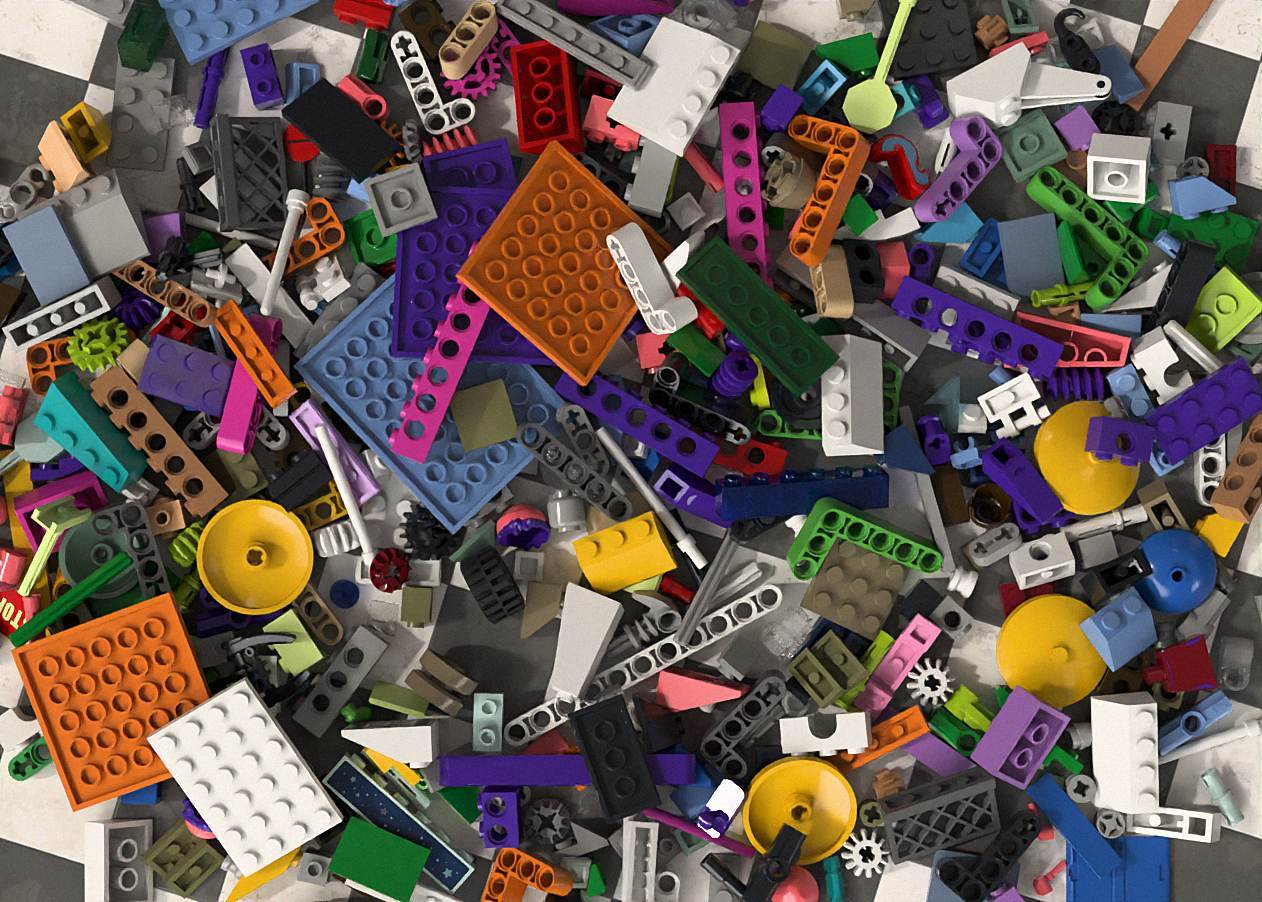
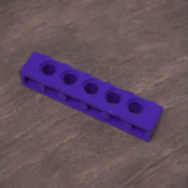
[891,275,1065,380]
[553,371,720,478]

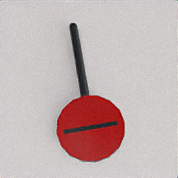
[282,124,320,216]

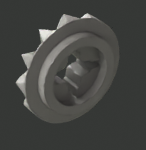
[402,119,423,164]
[525,798,570,844]

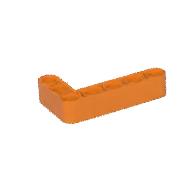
[788,115,871,267]
[480,848,574,902]

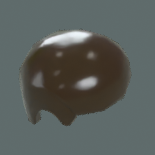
[968,482,1012,529]

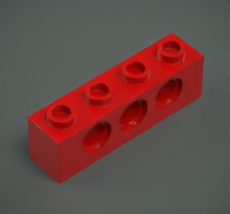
[680,424,788,485]

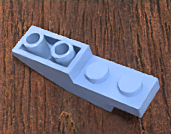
[1103,362,1184,477]

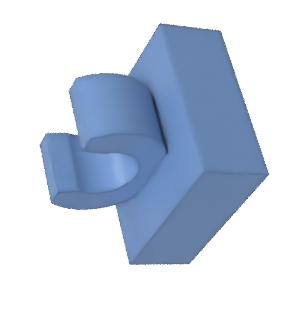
[950,437,985,470]

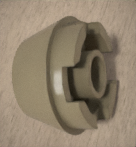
[761,152,817,210]

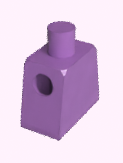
[140,209,188,263]

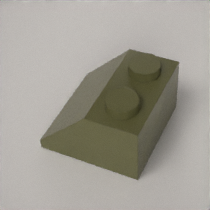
[200,448,271,510]

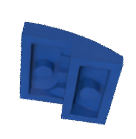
[958,217,1008,292]

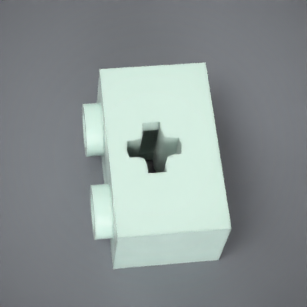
[473,691,504,752]

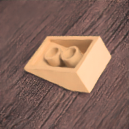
[38,120,97,194]

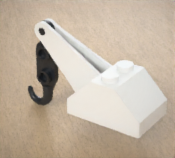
[947,8,1111,130]

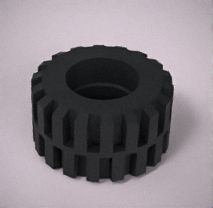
[460,545,525,625]

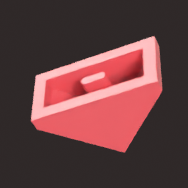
[875,241,910,299]

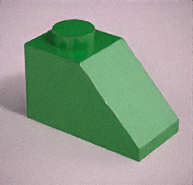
[815,32,880,79]

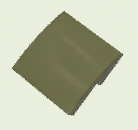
[735,20,813,91]
[449,377,517,453]
[787,629,870,709]
[141,816,225,899]

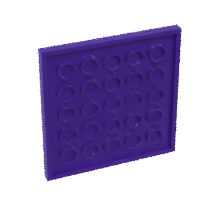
[391,185,558,366]

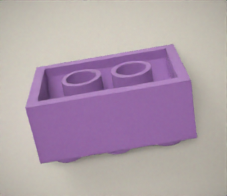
[970,685,1071,790]

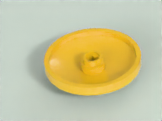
[1033,401,1140,515]
[197,499,314,615]
[996,594,1107,708]
[742,755,857,865]

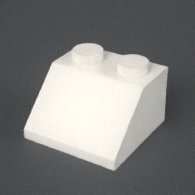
[1087,133,1151,204]

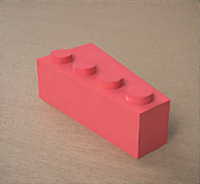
[1004,311,1131,368]

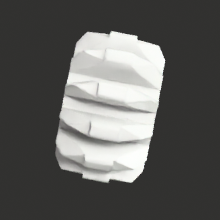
[312,519,360,557]
[906,658,956,707]
[841,828,890,878]

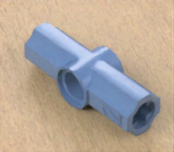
[1158,689,1234,757]

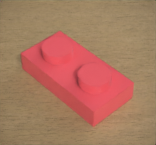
[988,30,1049,59]

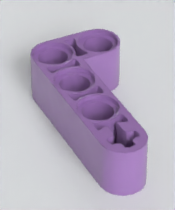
[914,116,1003,223]

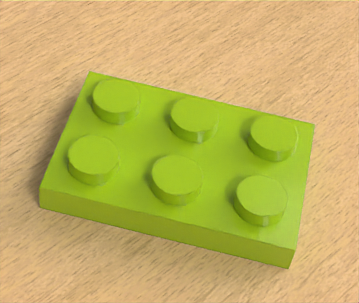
[1185,264,1262,355]

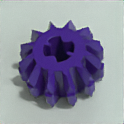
[113,286,164,331]

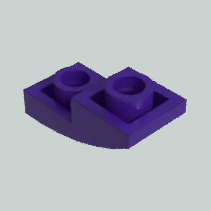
[30,453,88,481]

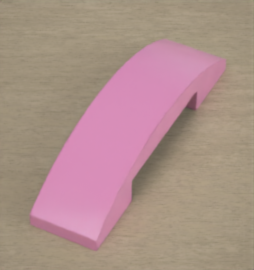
[852,613,942,720]

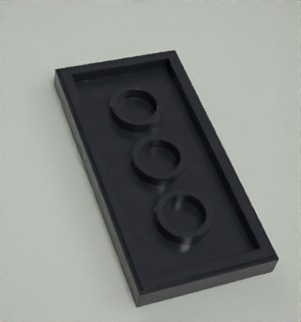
[281,77,401,184]
[567,694,662,825]

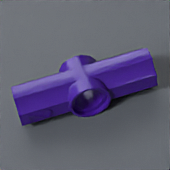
[195,607,285,639]

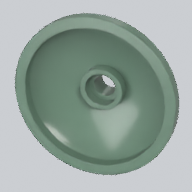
[58,515,146,599]

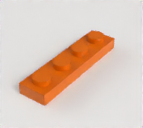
[213,299,298,409]
[816,705,932,775]

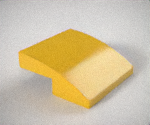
[364,746,422,787]

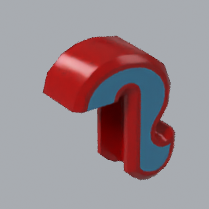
[867,134,931,201]

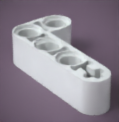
[391,31,477,139]
[606,222,698,335]
[1193,433,1226,507]

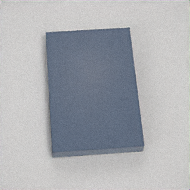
[2,204,94,306]
[997,212,1065,306]
[926,849,1021,902]

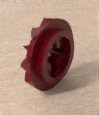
[370,547,413,594]

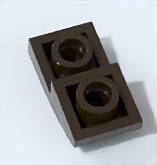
[929,463,970,528]

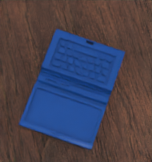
[1066,836,1170,902]

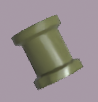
[857,799,883,828]

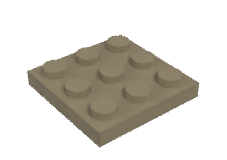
[799,536,911,641]

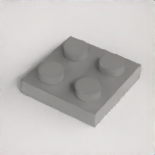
[363,162,438,237]

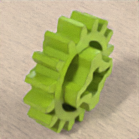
[67,316,132,373]

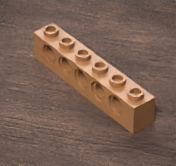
[89,364,230,519]
[1209,410,1262,524]

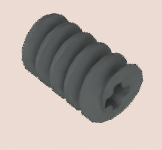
[312,148,350,203]

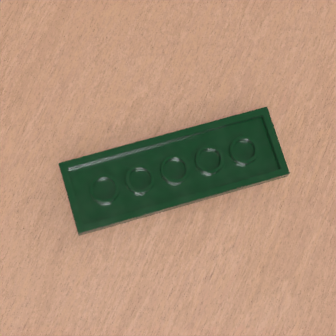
[675,235,840,398]

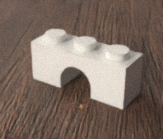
[1130,326,1196,405]
[0,706,44,753]
[780,711,873,756]

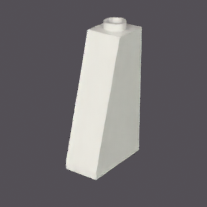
[551,582,625,703]

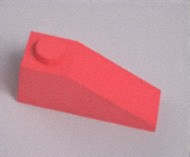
[655,665,750,712]

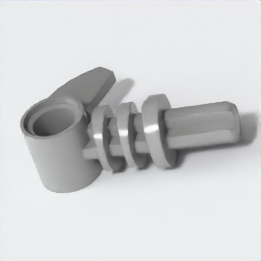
[606,590,682,658]

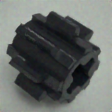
[721,70,758,103]

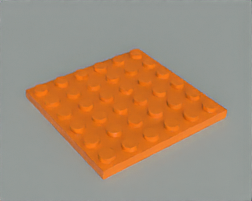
[456,140,675,386]
[11,591,213,812]

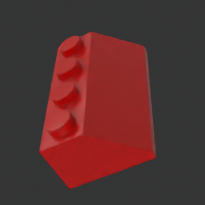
[510,40,585,155]

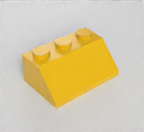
[572,511,678,596]

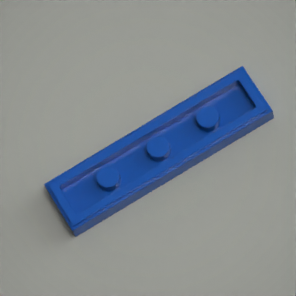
[1025,772,1123,880]

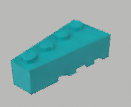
[33,370,148,493]

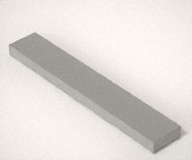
[494,0,651,91]
[897,405,956,573]

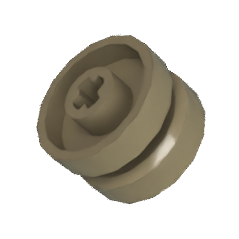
[404,648,479,717]

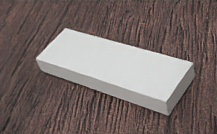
[355,555,442,587]

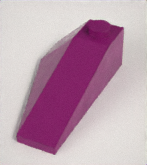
[556,0,675,16]

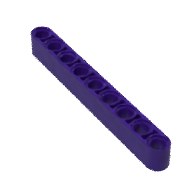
[439,754,696,787]

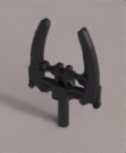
[208,632,313,709]

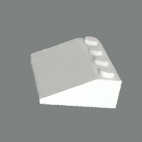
[607,17,740,157]
[341,718,441,768]

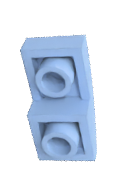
[1081,313,1142,342]

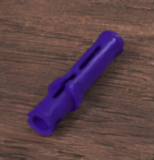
[193,47,228,130]

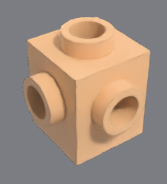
[146,497,191,540]

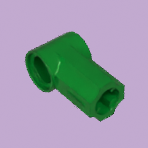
[1100,178,1160,224]
[928,706,981,756]

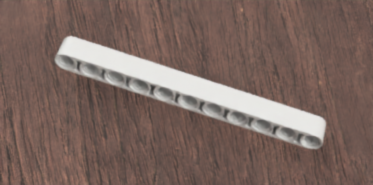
[504,584,782,746]

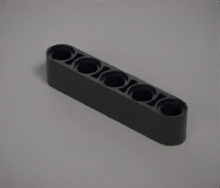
[1142,238,1216,369]

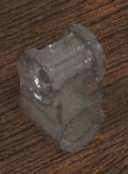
[1217,635,1254,691]

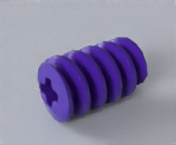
[707,351,758,402]
[1042,367,1104,402]

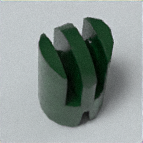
[355,28,392,85]

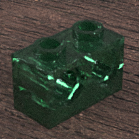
[117,3,169,73]

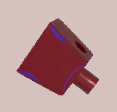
[1143,634,1218,692]

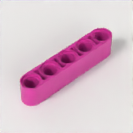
[217,313,283,455]

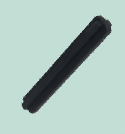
[120,248,226,287]

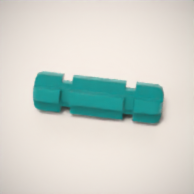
[822,856,846,902]

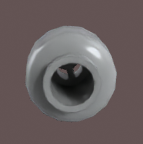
[547,490,586,533]

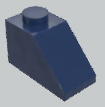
[873,424,936,476]

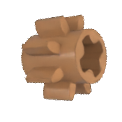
[974,14,1009,50]
[871,768,906,799]

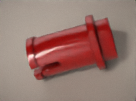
[658,573,695,606]

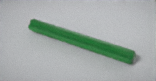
[9,551,133,648]

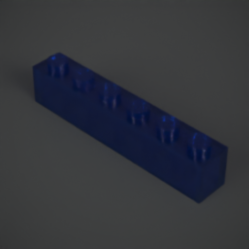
[715,464,890,521]

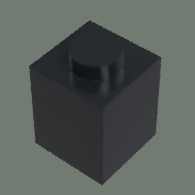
[897,579,944,622]

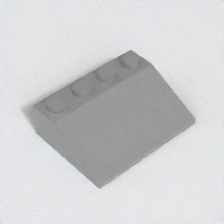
[17,168,152,281]

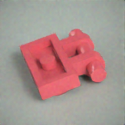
[0,385,29,446]

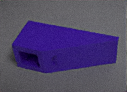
[982,436,1064,525]
[652,461,744,529]

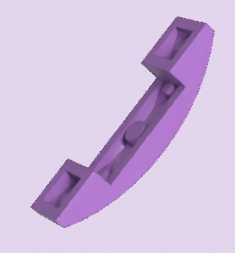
[871,705,977,777]

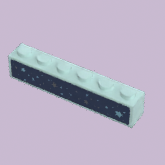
[322,753,475,895]

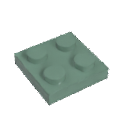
[993,107,1068,183]

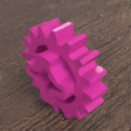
[440,40,501,102]

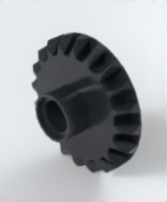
[770,376,822,431]

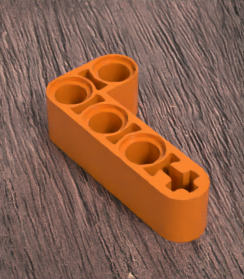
[260,197,348,282]
[26,327,141,397]

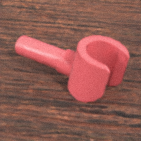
[1028,802,1054,841]
[1033,861,1067,896]

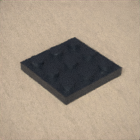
[878,0,979,82]

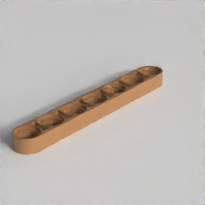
[112,260,217,327]

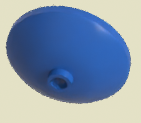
[1132,529,1217,614]

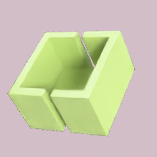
[262,608,330,677]

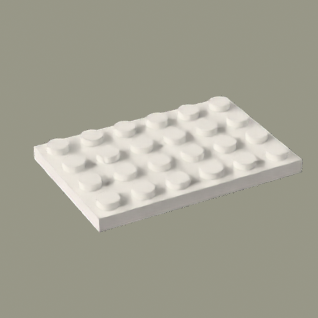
[147,677,344,878]

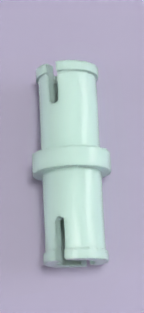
[1199,768,1245,826]

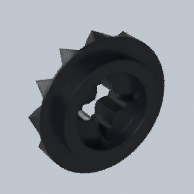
[1091,101,1135,136]

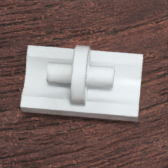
[190,263,243,309]

